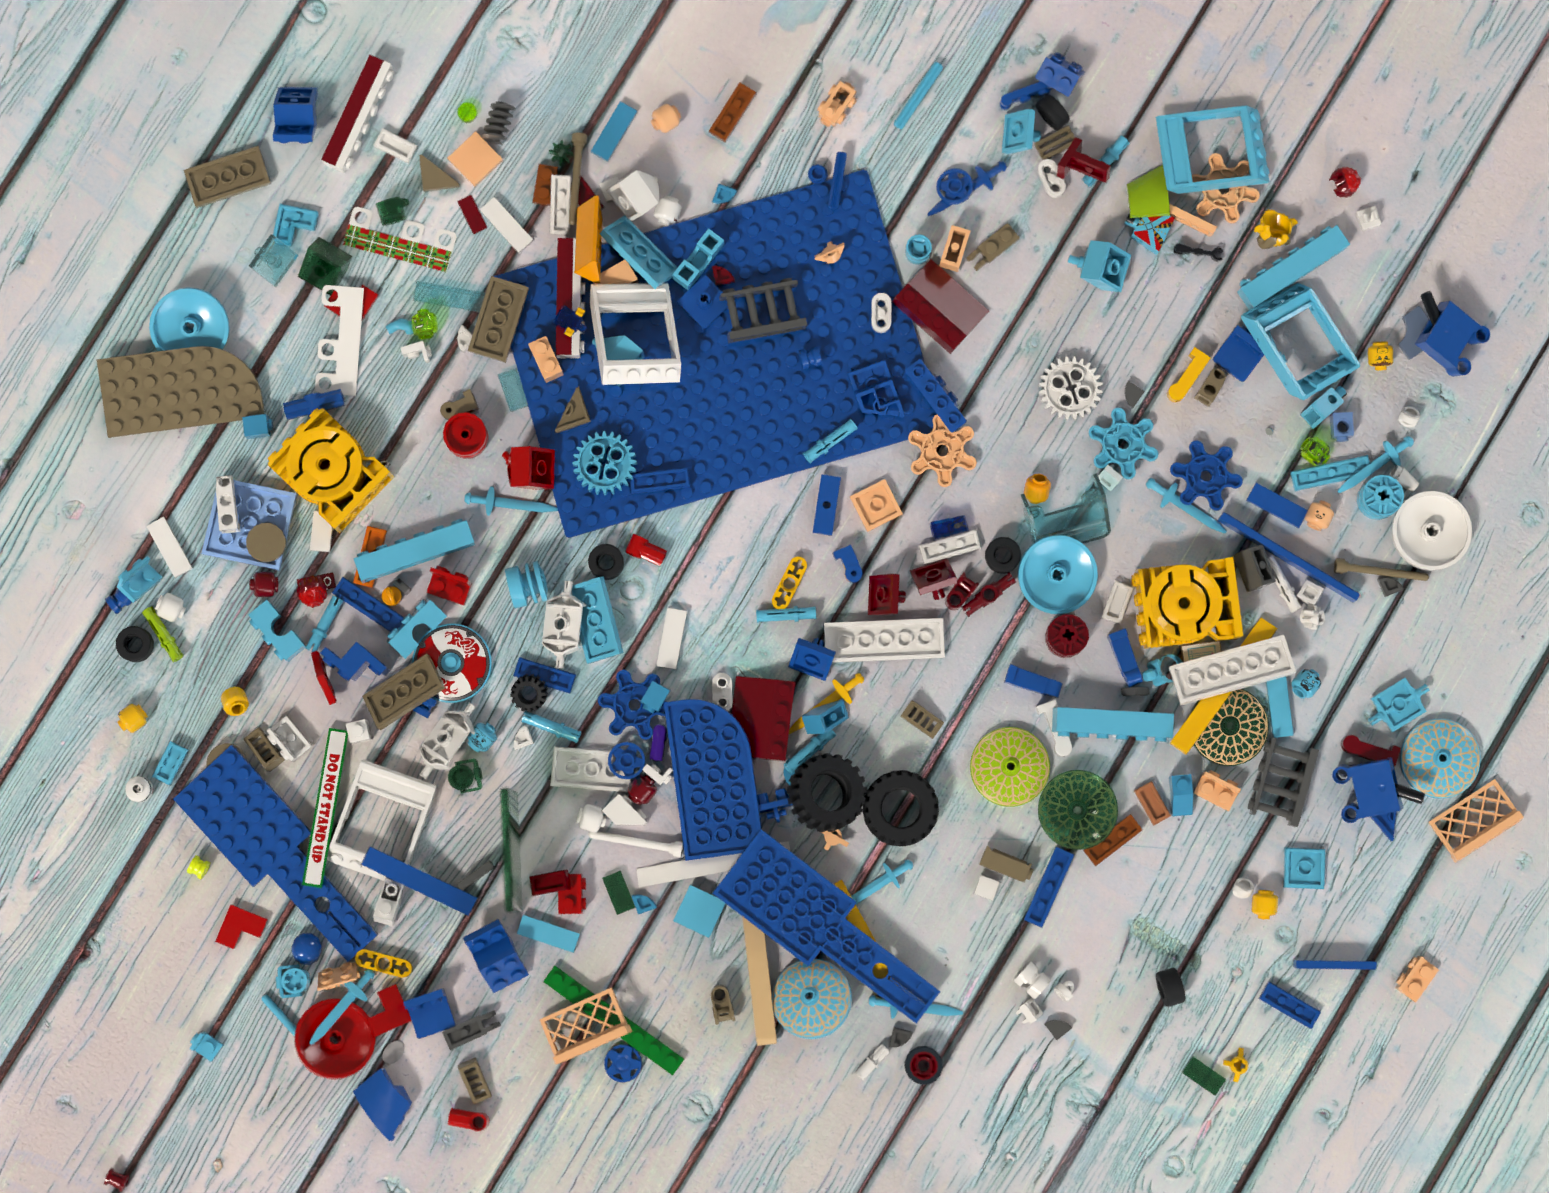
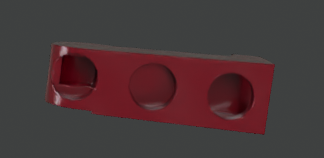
[1341,735,1401,767]

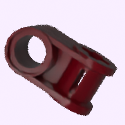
[945,572,979,611]

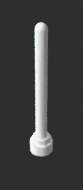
[588,831,683,858]

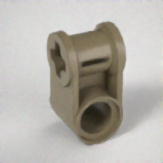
[711,985,736,1025]

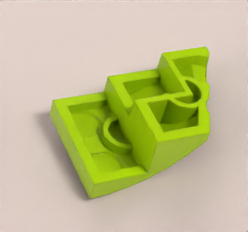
[1127,165,1170,218]

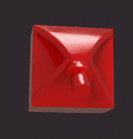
[502,446,555,490]

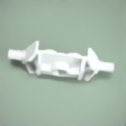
[542,581,586,668]
[419,702,476,779]

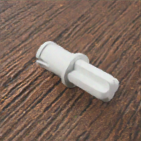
[855,1044,890,1081]

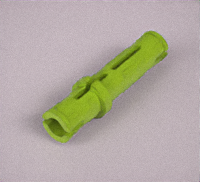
[142,606,184,663]

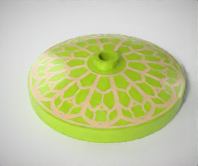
[970,727,1050,807]

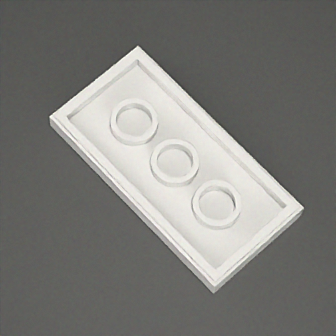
[550,746,631,792]

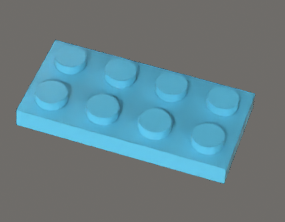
[600,215,677,289]
[572,576,623,664]

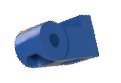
[832,545,862,583]

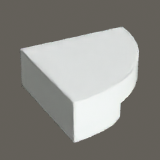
[457,325,473,353]
[514,725,534,750]

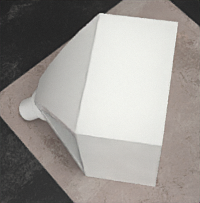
[606,170,659,221]

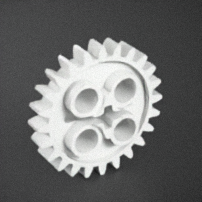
[1039,356,1103,421]

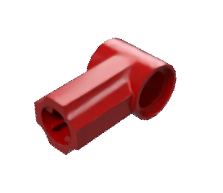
[625,534,667,566]
[448,1108,490,1131]

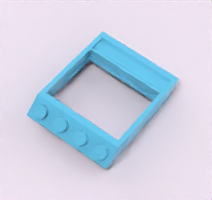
[1156,105,1270,194]
[1241,283,1360,400]

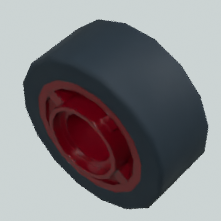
[904,1046,943,1085]

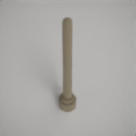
[569,133,587,225]
[1334,558,1429,581]

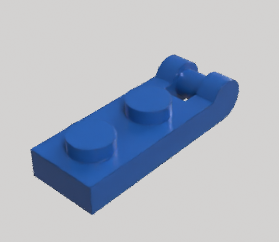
[999,81,1052,110]

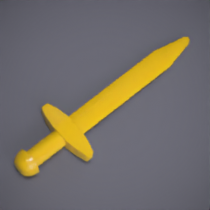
[789,673,864,734]

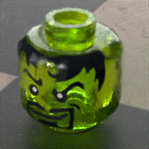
[1300,437,1330,466]

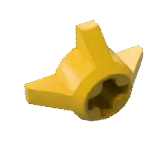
[1223,1048,1248,1082]

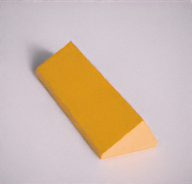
[574,196,603,284]

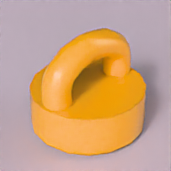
[382,586,402,606]

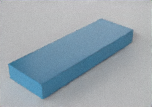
[591,101,637,162]

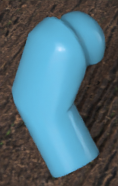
[386,318,415,335]

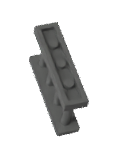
[719,278,807,343]
[1247,737,1319,827]

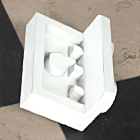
[266,716,312,762]

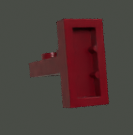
[1057,137,1111,183]

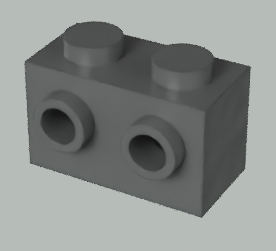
[1233,544,1276,592]

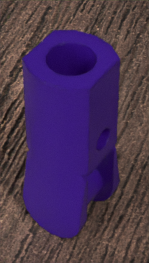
[650,725,667,761]

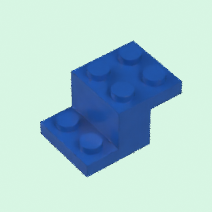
[273,87,318,144]
[320,642,391,681]
[463,919,529,993]

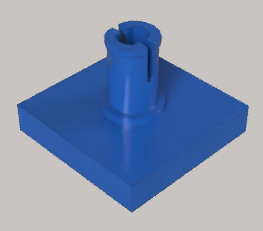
[677,274,728,330]
[788,638,836,681]

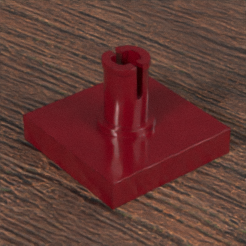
[910,558,958,600]
[868,574,906,616]

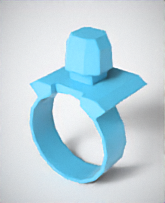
[1142,654,1183,687]

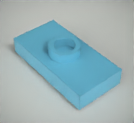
[152,741,189,786]

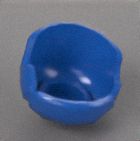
[291,933,322,965]

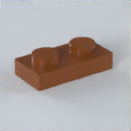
[533,164,559,206]

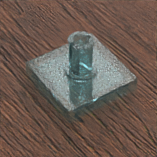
[249,234,298,287]

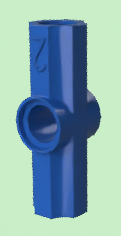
[283,389,345,420]

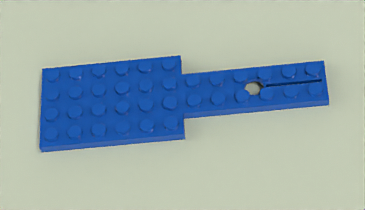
[173,745,378,962]
[713,829,940,1024]

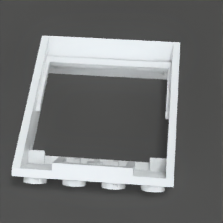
[590,283,681,385]
[327,759,437,881]

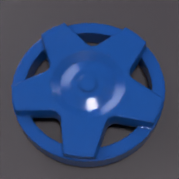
[936,168,973,205]
[608,742,645,780]
[604,1044,642,1082]

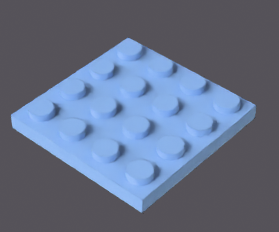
[201,480,297,571]

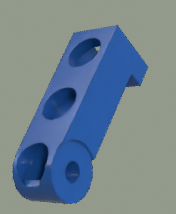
[1107,628,1143,688]
[1004,664,1063,698]

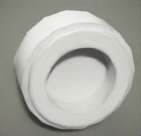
[1398,407,1420,428]
[1232,878,1254,898]
[1054,981,1074,1002]

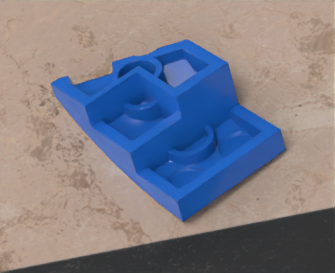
[848,359,905,417]
[353,1068,412,1141]

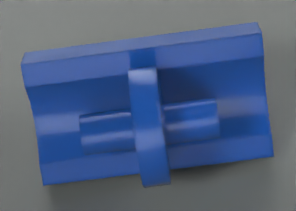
[757,788,793,823]

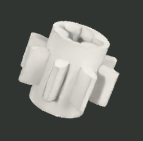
[1300,605,1325,630]

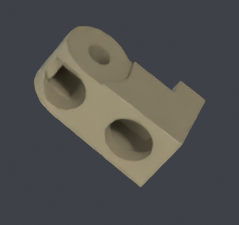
[1194,366,1228,407]
[440,389,479,420]

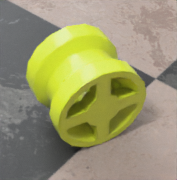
[187,855,211,880]

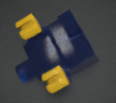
[552,305,587,337]

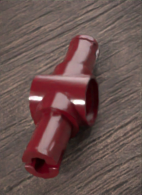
[961,572,1017,617]

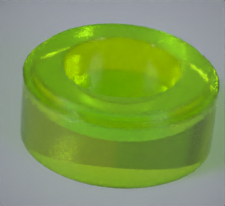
[457,102,477,123]

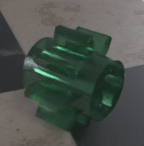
[549,140,574,166]

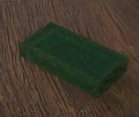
[602,871,636,915]
[1181,1056,1226,1096]

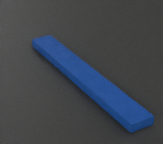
[1217,512,1360,603]

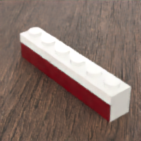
[321,55,394,173]
[556,238,585,358]

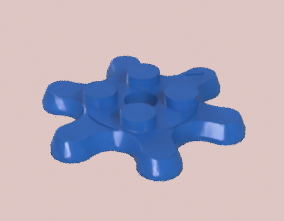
[1170,440,1243,511]
[598,670,665,740]

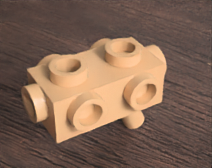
[817,81,857,127]

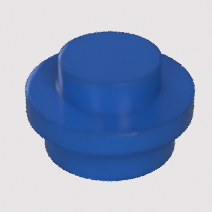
[808,164,827,184]

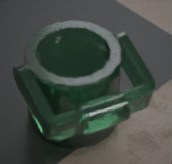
[376,197,410,227]
[448,759,483,794]

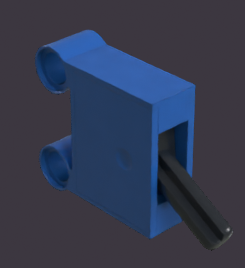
[1415,291,1490,377]
[1332,757,1425,823]

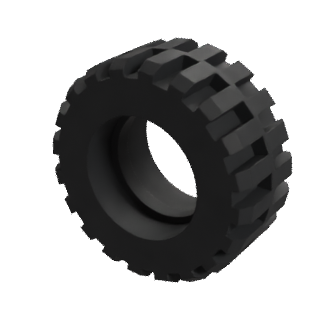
[787,753,867,832]
[862,770,939,847]

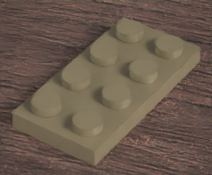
[184,146,271,208]
[468,276,529,363]
[362,654,445,730]

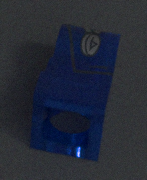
[929,515,969,541]

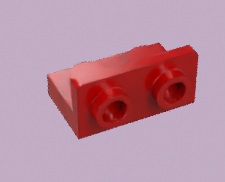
[558,874,586,914]

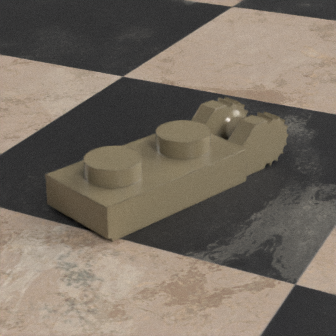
[966,223,1020,271]

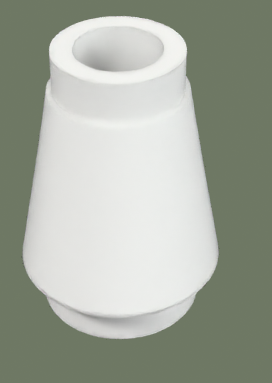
[1389,465,1419,492]

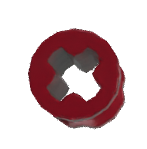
[103,1168,130,1192]

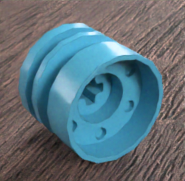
[1357,475,1404,520]
[505,561,548,609]

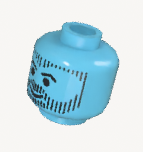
[467,723,497,752]

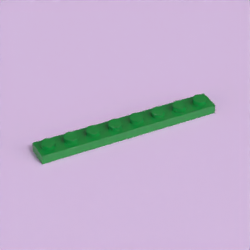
[543,966,684,1076]

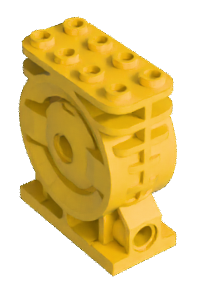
[268,408,394,533]
[1131,557,1243,649]

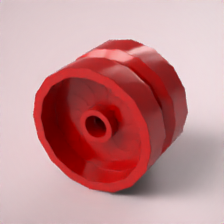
[443,412,489,459]

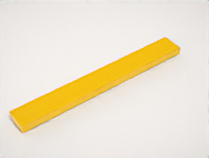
[1170,618,1278,755]

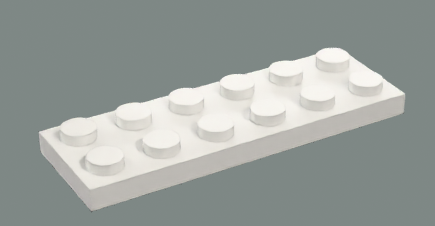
[824,618,945,663]
[1169,635,1296,705]

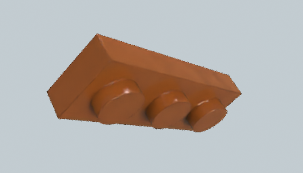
[709,82,756,143]
[1083,814,1143,866]

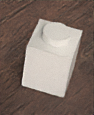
[346,719,372,744]

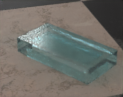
[498,368,529,412]

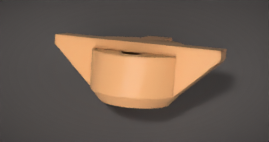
[815,241,845,264]
[821,829,849,851]

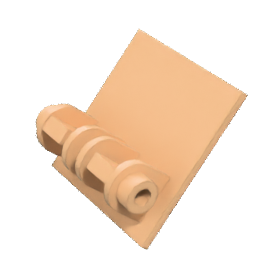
[317,962,361,991]

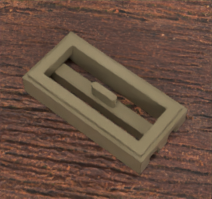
[1034,125,1075,161]

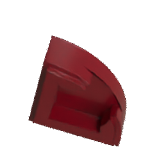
[712,266,735,286]

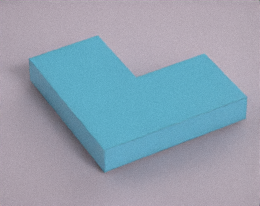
[271,204,319,247]

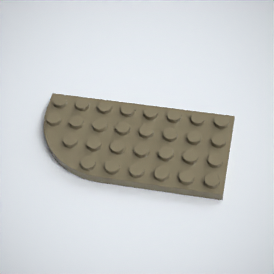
[97,346,265,438]

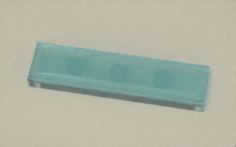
[413,281,486,312]

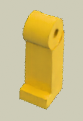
[1167,347,1211,403]

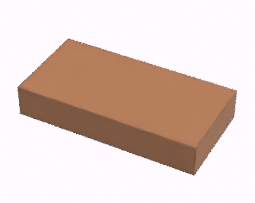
[1134,781,1171,826]

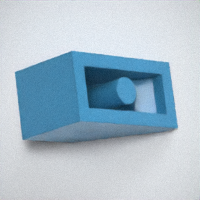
[802,700,849,734]
[1169,774,1193,816]

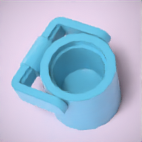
[276,964,311,998]

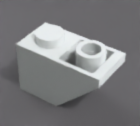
[602,794,648,825]
[373,878,404,927]

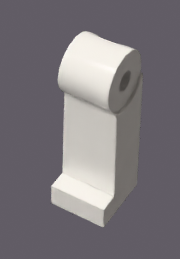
[216,475,241,534]
[1035,700,1072,757]

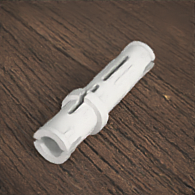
[1268,555,1302,613]

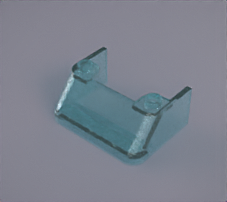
[1021,473,1111,544]

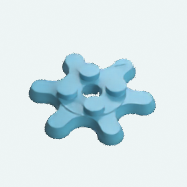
[1088,408,1158,480]

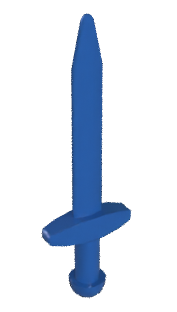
[927,161,1007,216]

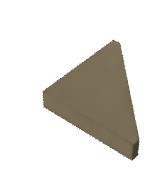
[419,155,460,192]
[555,387,591,434]

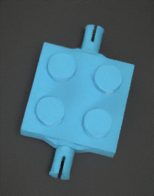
[1368,678,1430,732]

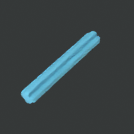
[894,62,943,130]

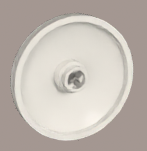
[1391,491,1472,571]

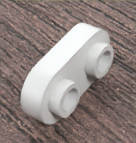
[1037,159,1066,198]
[871,293,891,333]
[712,673,733,711]

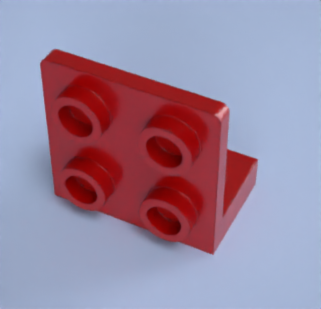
[426,566,472,606]

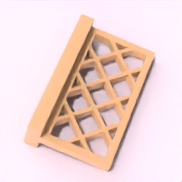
[1428,779,1524,863]
[539,988,632,1064]

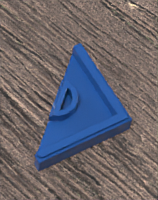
[1370,812,1396,842]

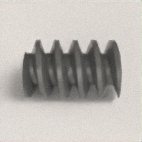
[481,101,516,145]

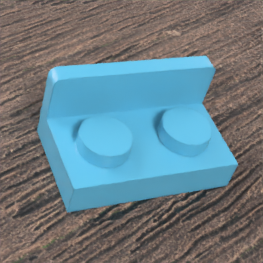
[117,556,162,603]

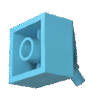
[1068,240,1131,292]
[592,335,645,387]

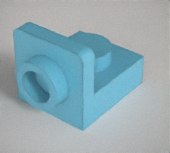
[190,1031,224,1062]

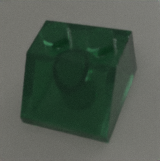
[298,237,352,296]

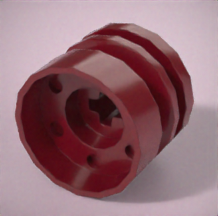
[1045,614,1089,658]

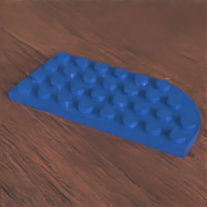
[664,699,762,861]

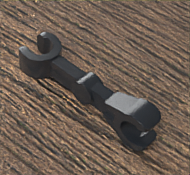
[1174,244,1223,262]

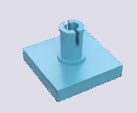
[1002,109,1041,154]

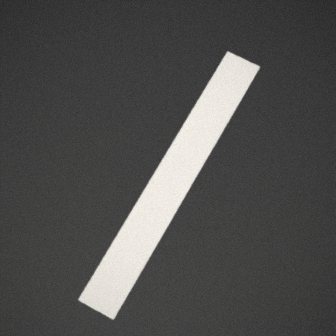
[636,841,790,887]

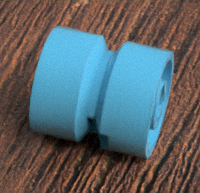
[905,234,932,265]

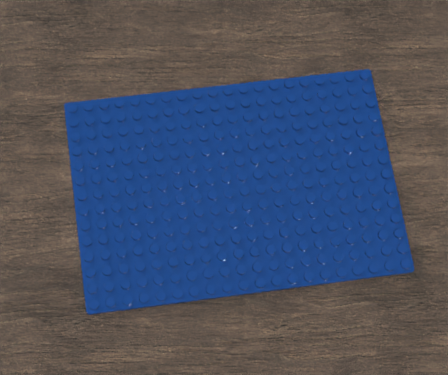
[493,170,937,538]

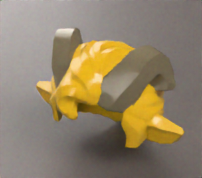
[1254,209,1298,249]

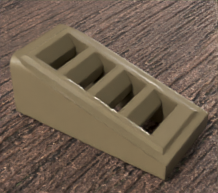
[900,700,944,739]
[244,727,285,772]
[458,1057,492,1105]

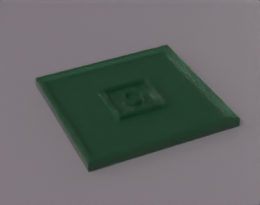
[500,788,523,912]

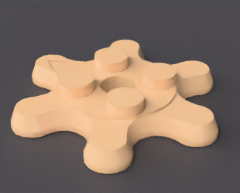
[1192,153,1260,224]
[908,414,977,487]

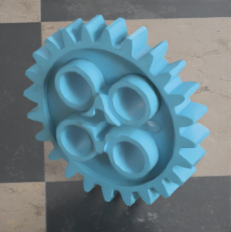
[572,431,637,496]

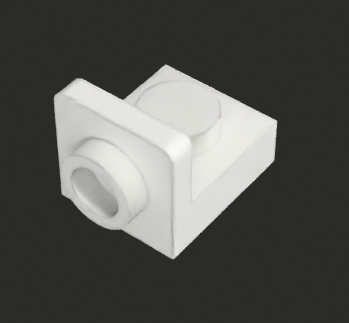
[400,341,432,363]
[642,764,674,785]

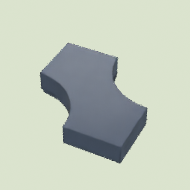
[1398,306,1429,360]

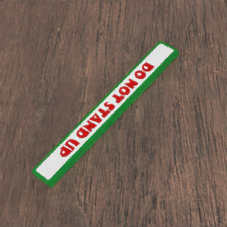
[302,728,348,889]

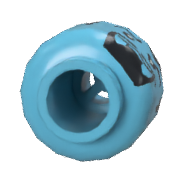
[1291,669,1321,699]

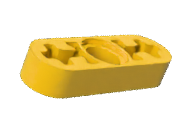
[772,557,807,609]
[355,949,413,978]

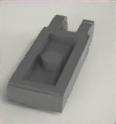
[442,1010,501,1050]

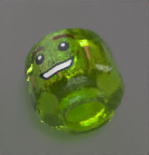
[411,309,438,339]

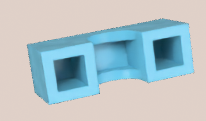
[672,229,725,290]
[386,598,447,659]
[248,600,306,662]

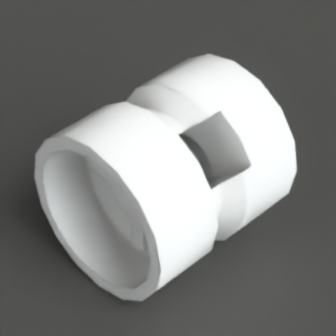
[1013,961,1051,999]

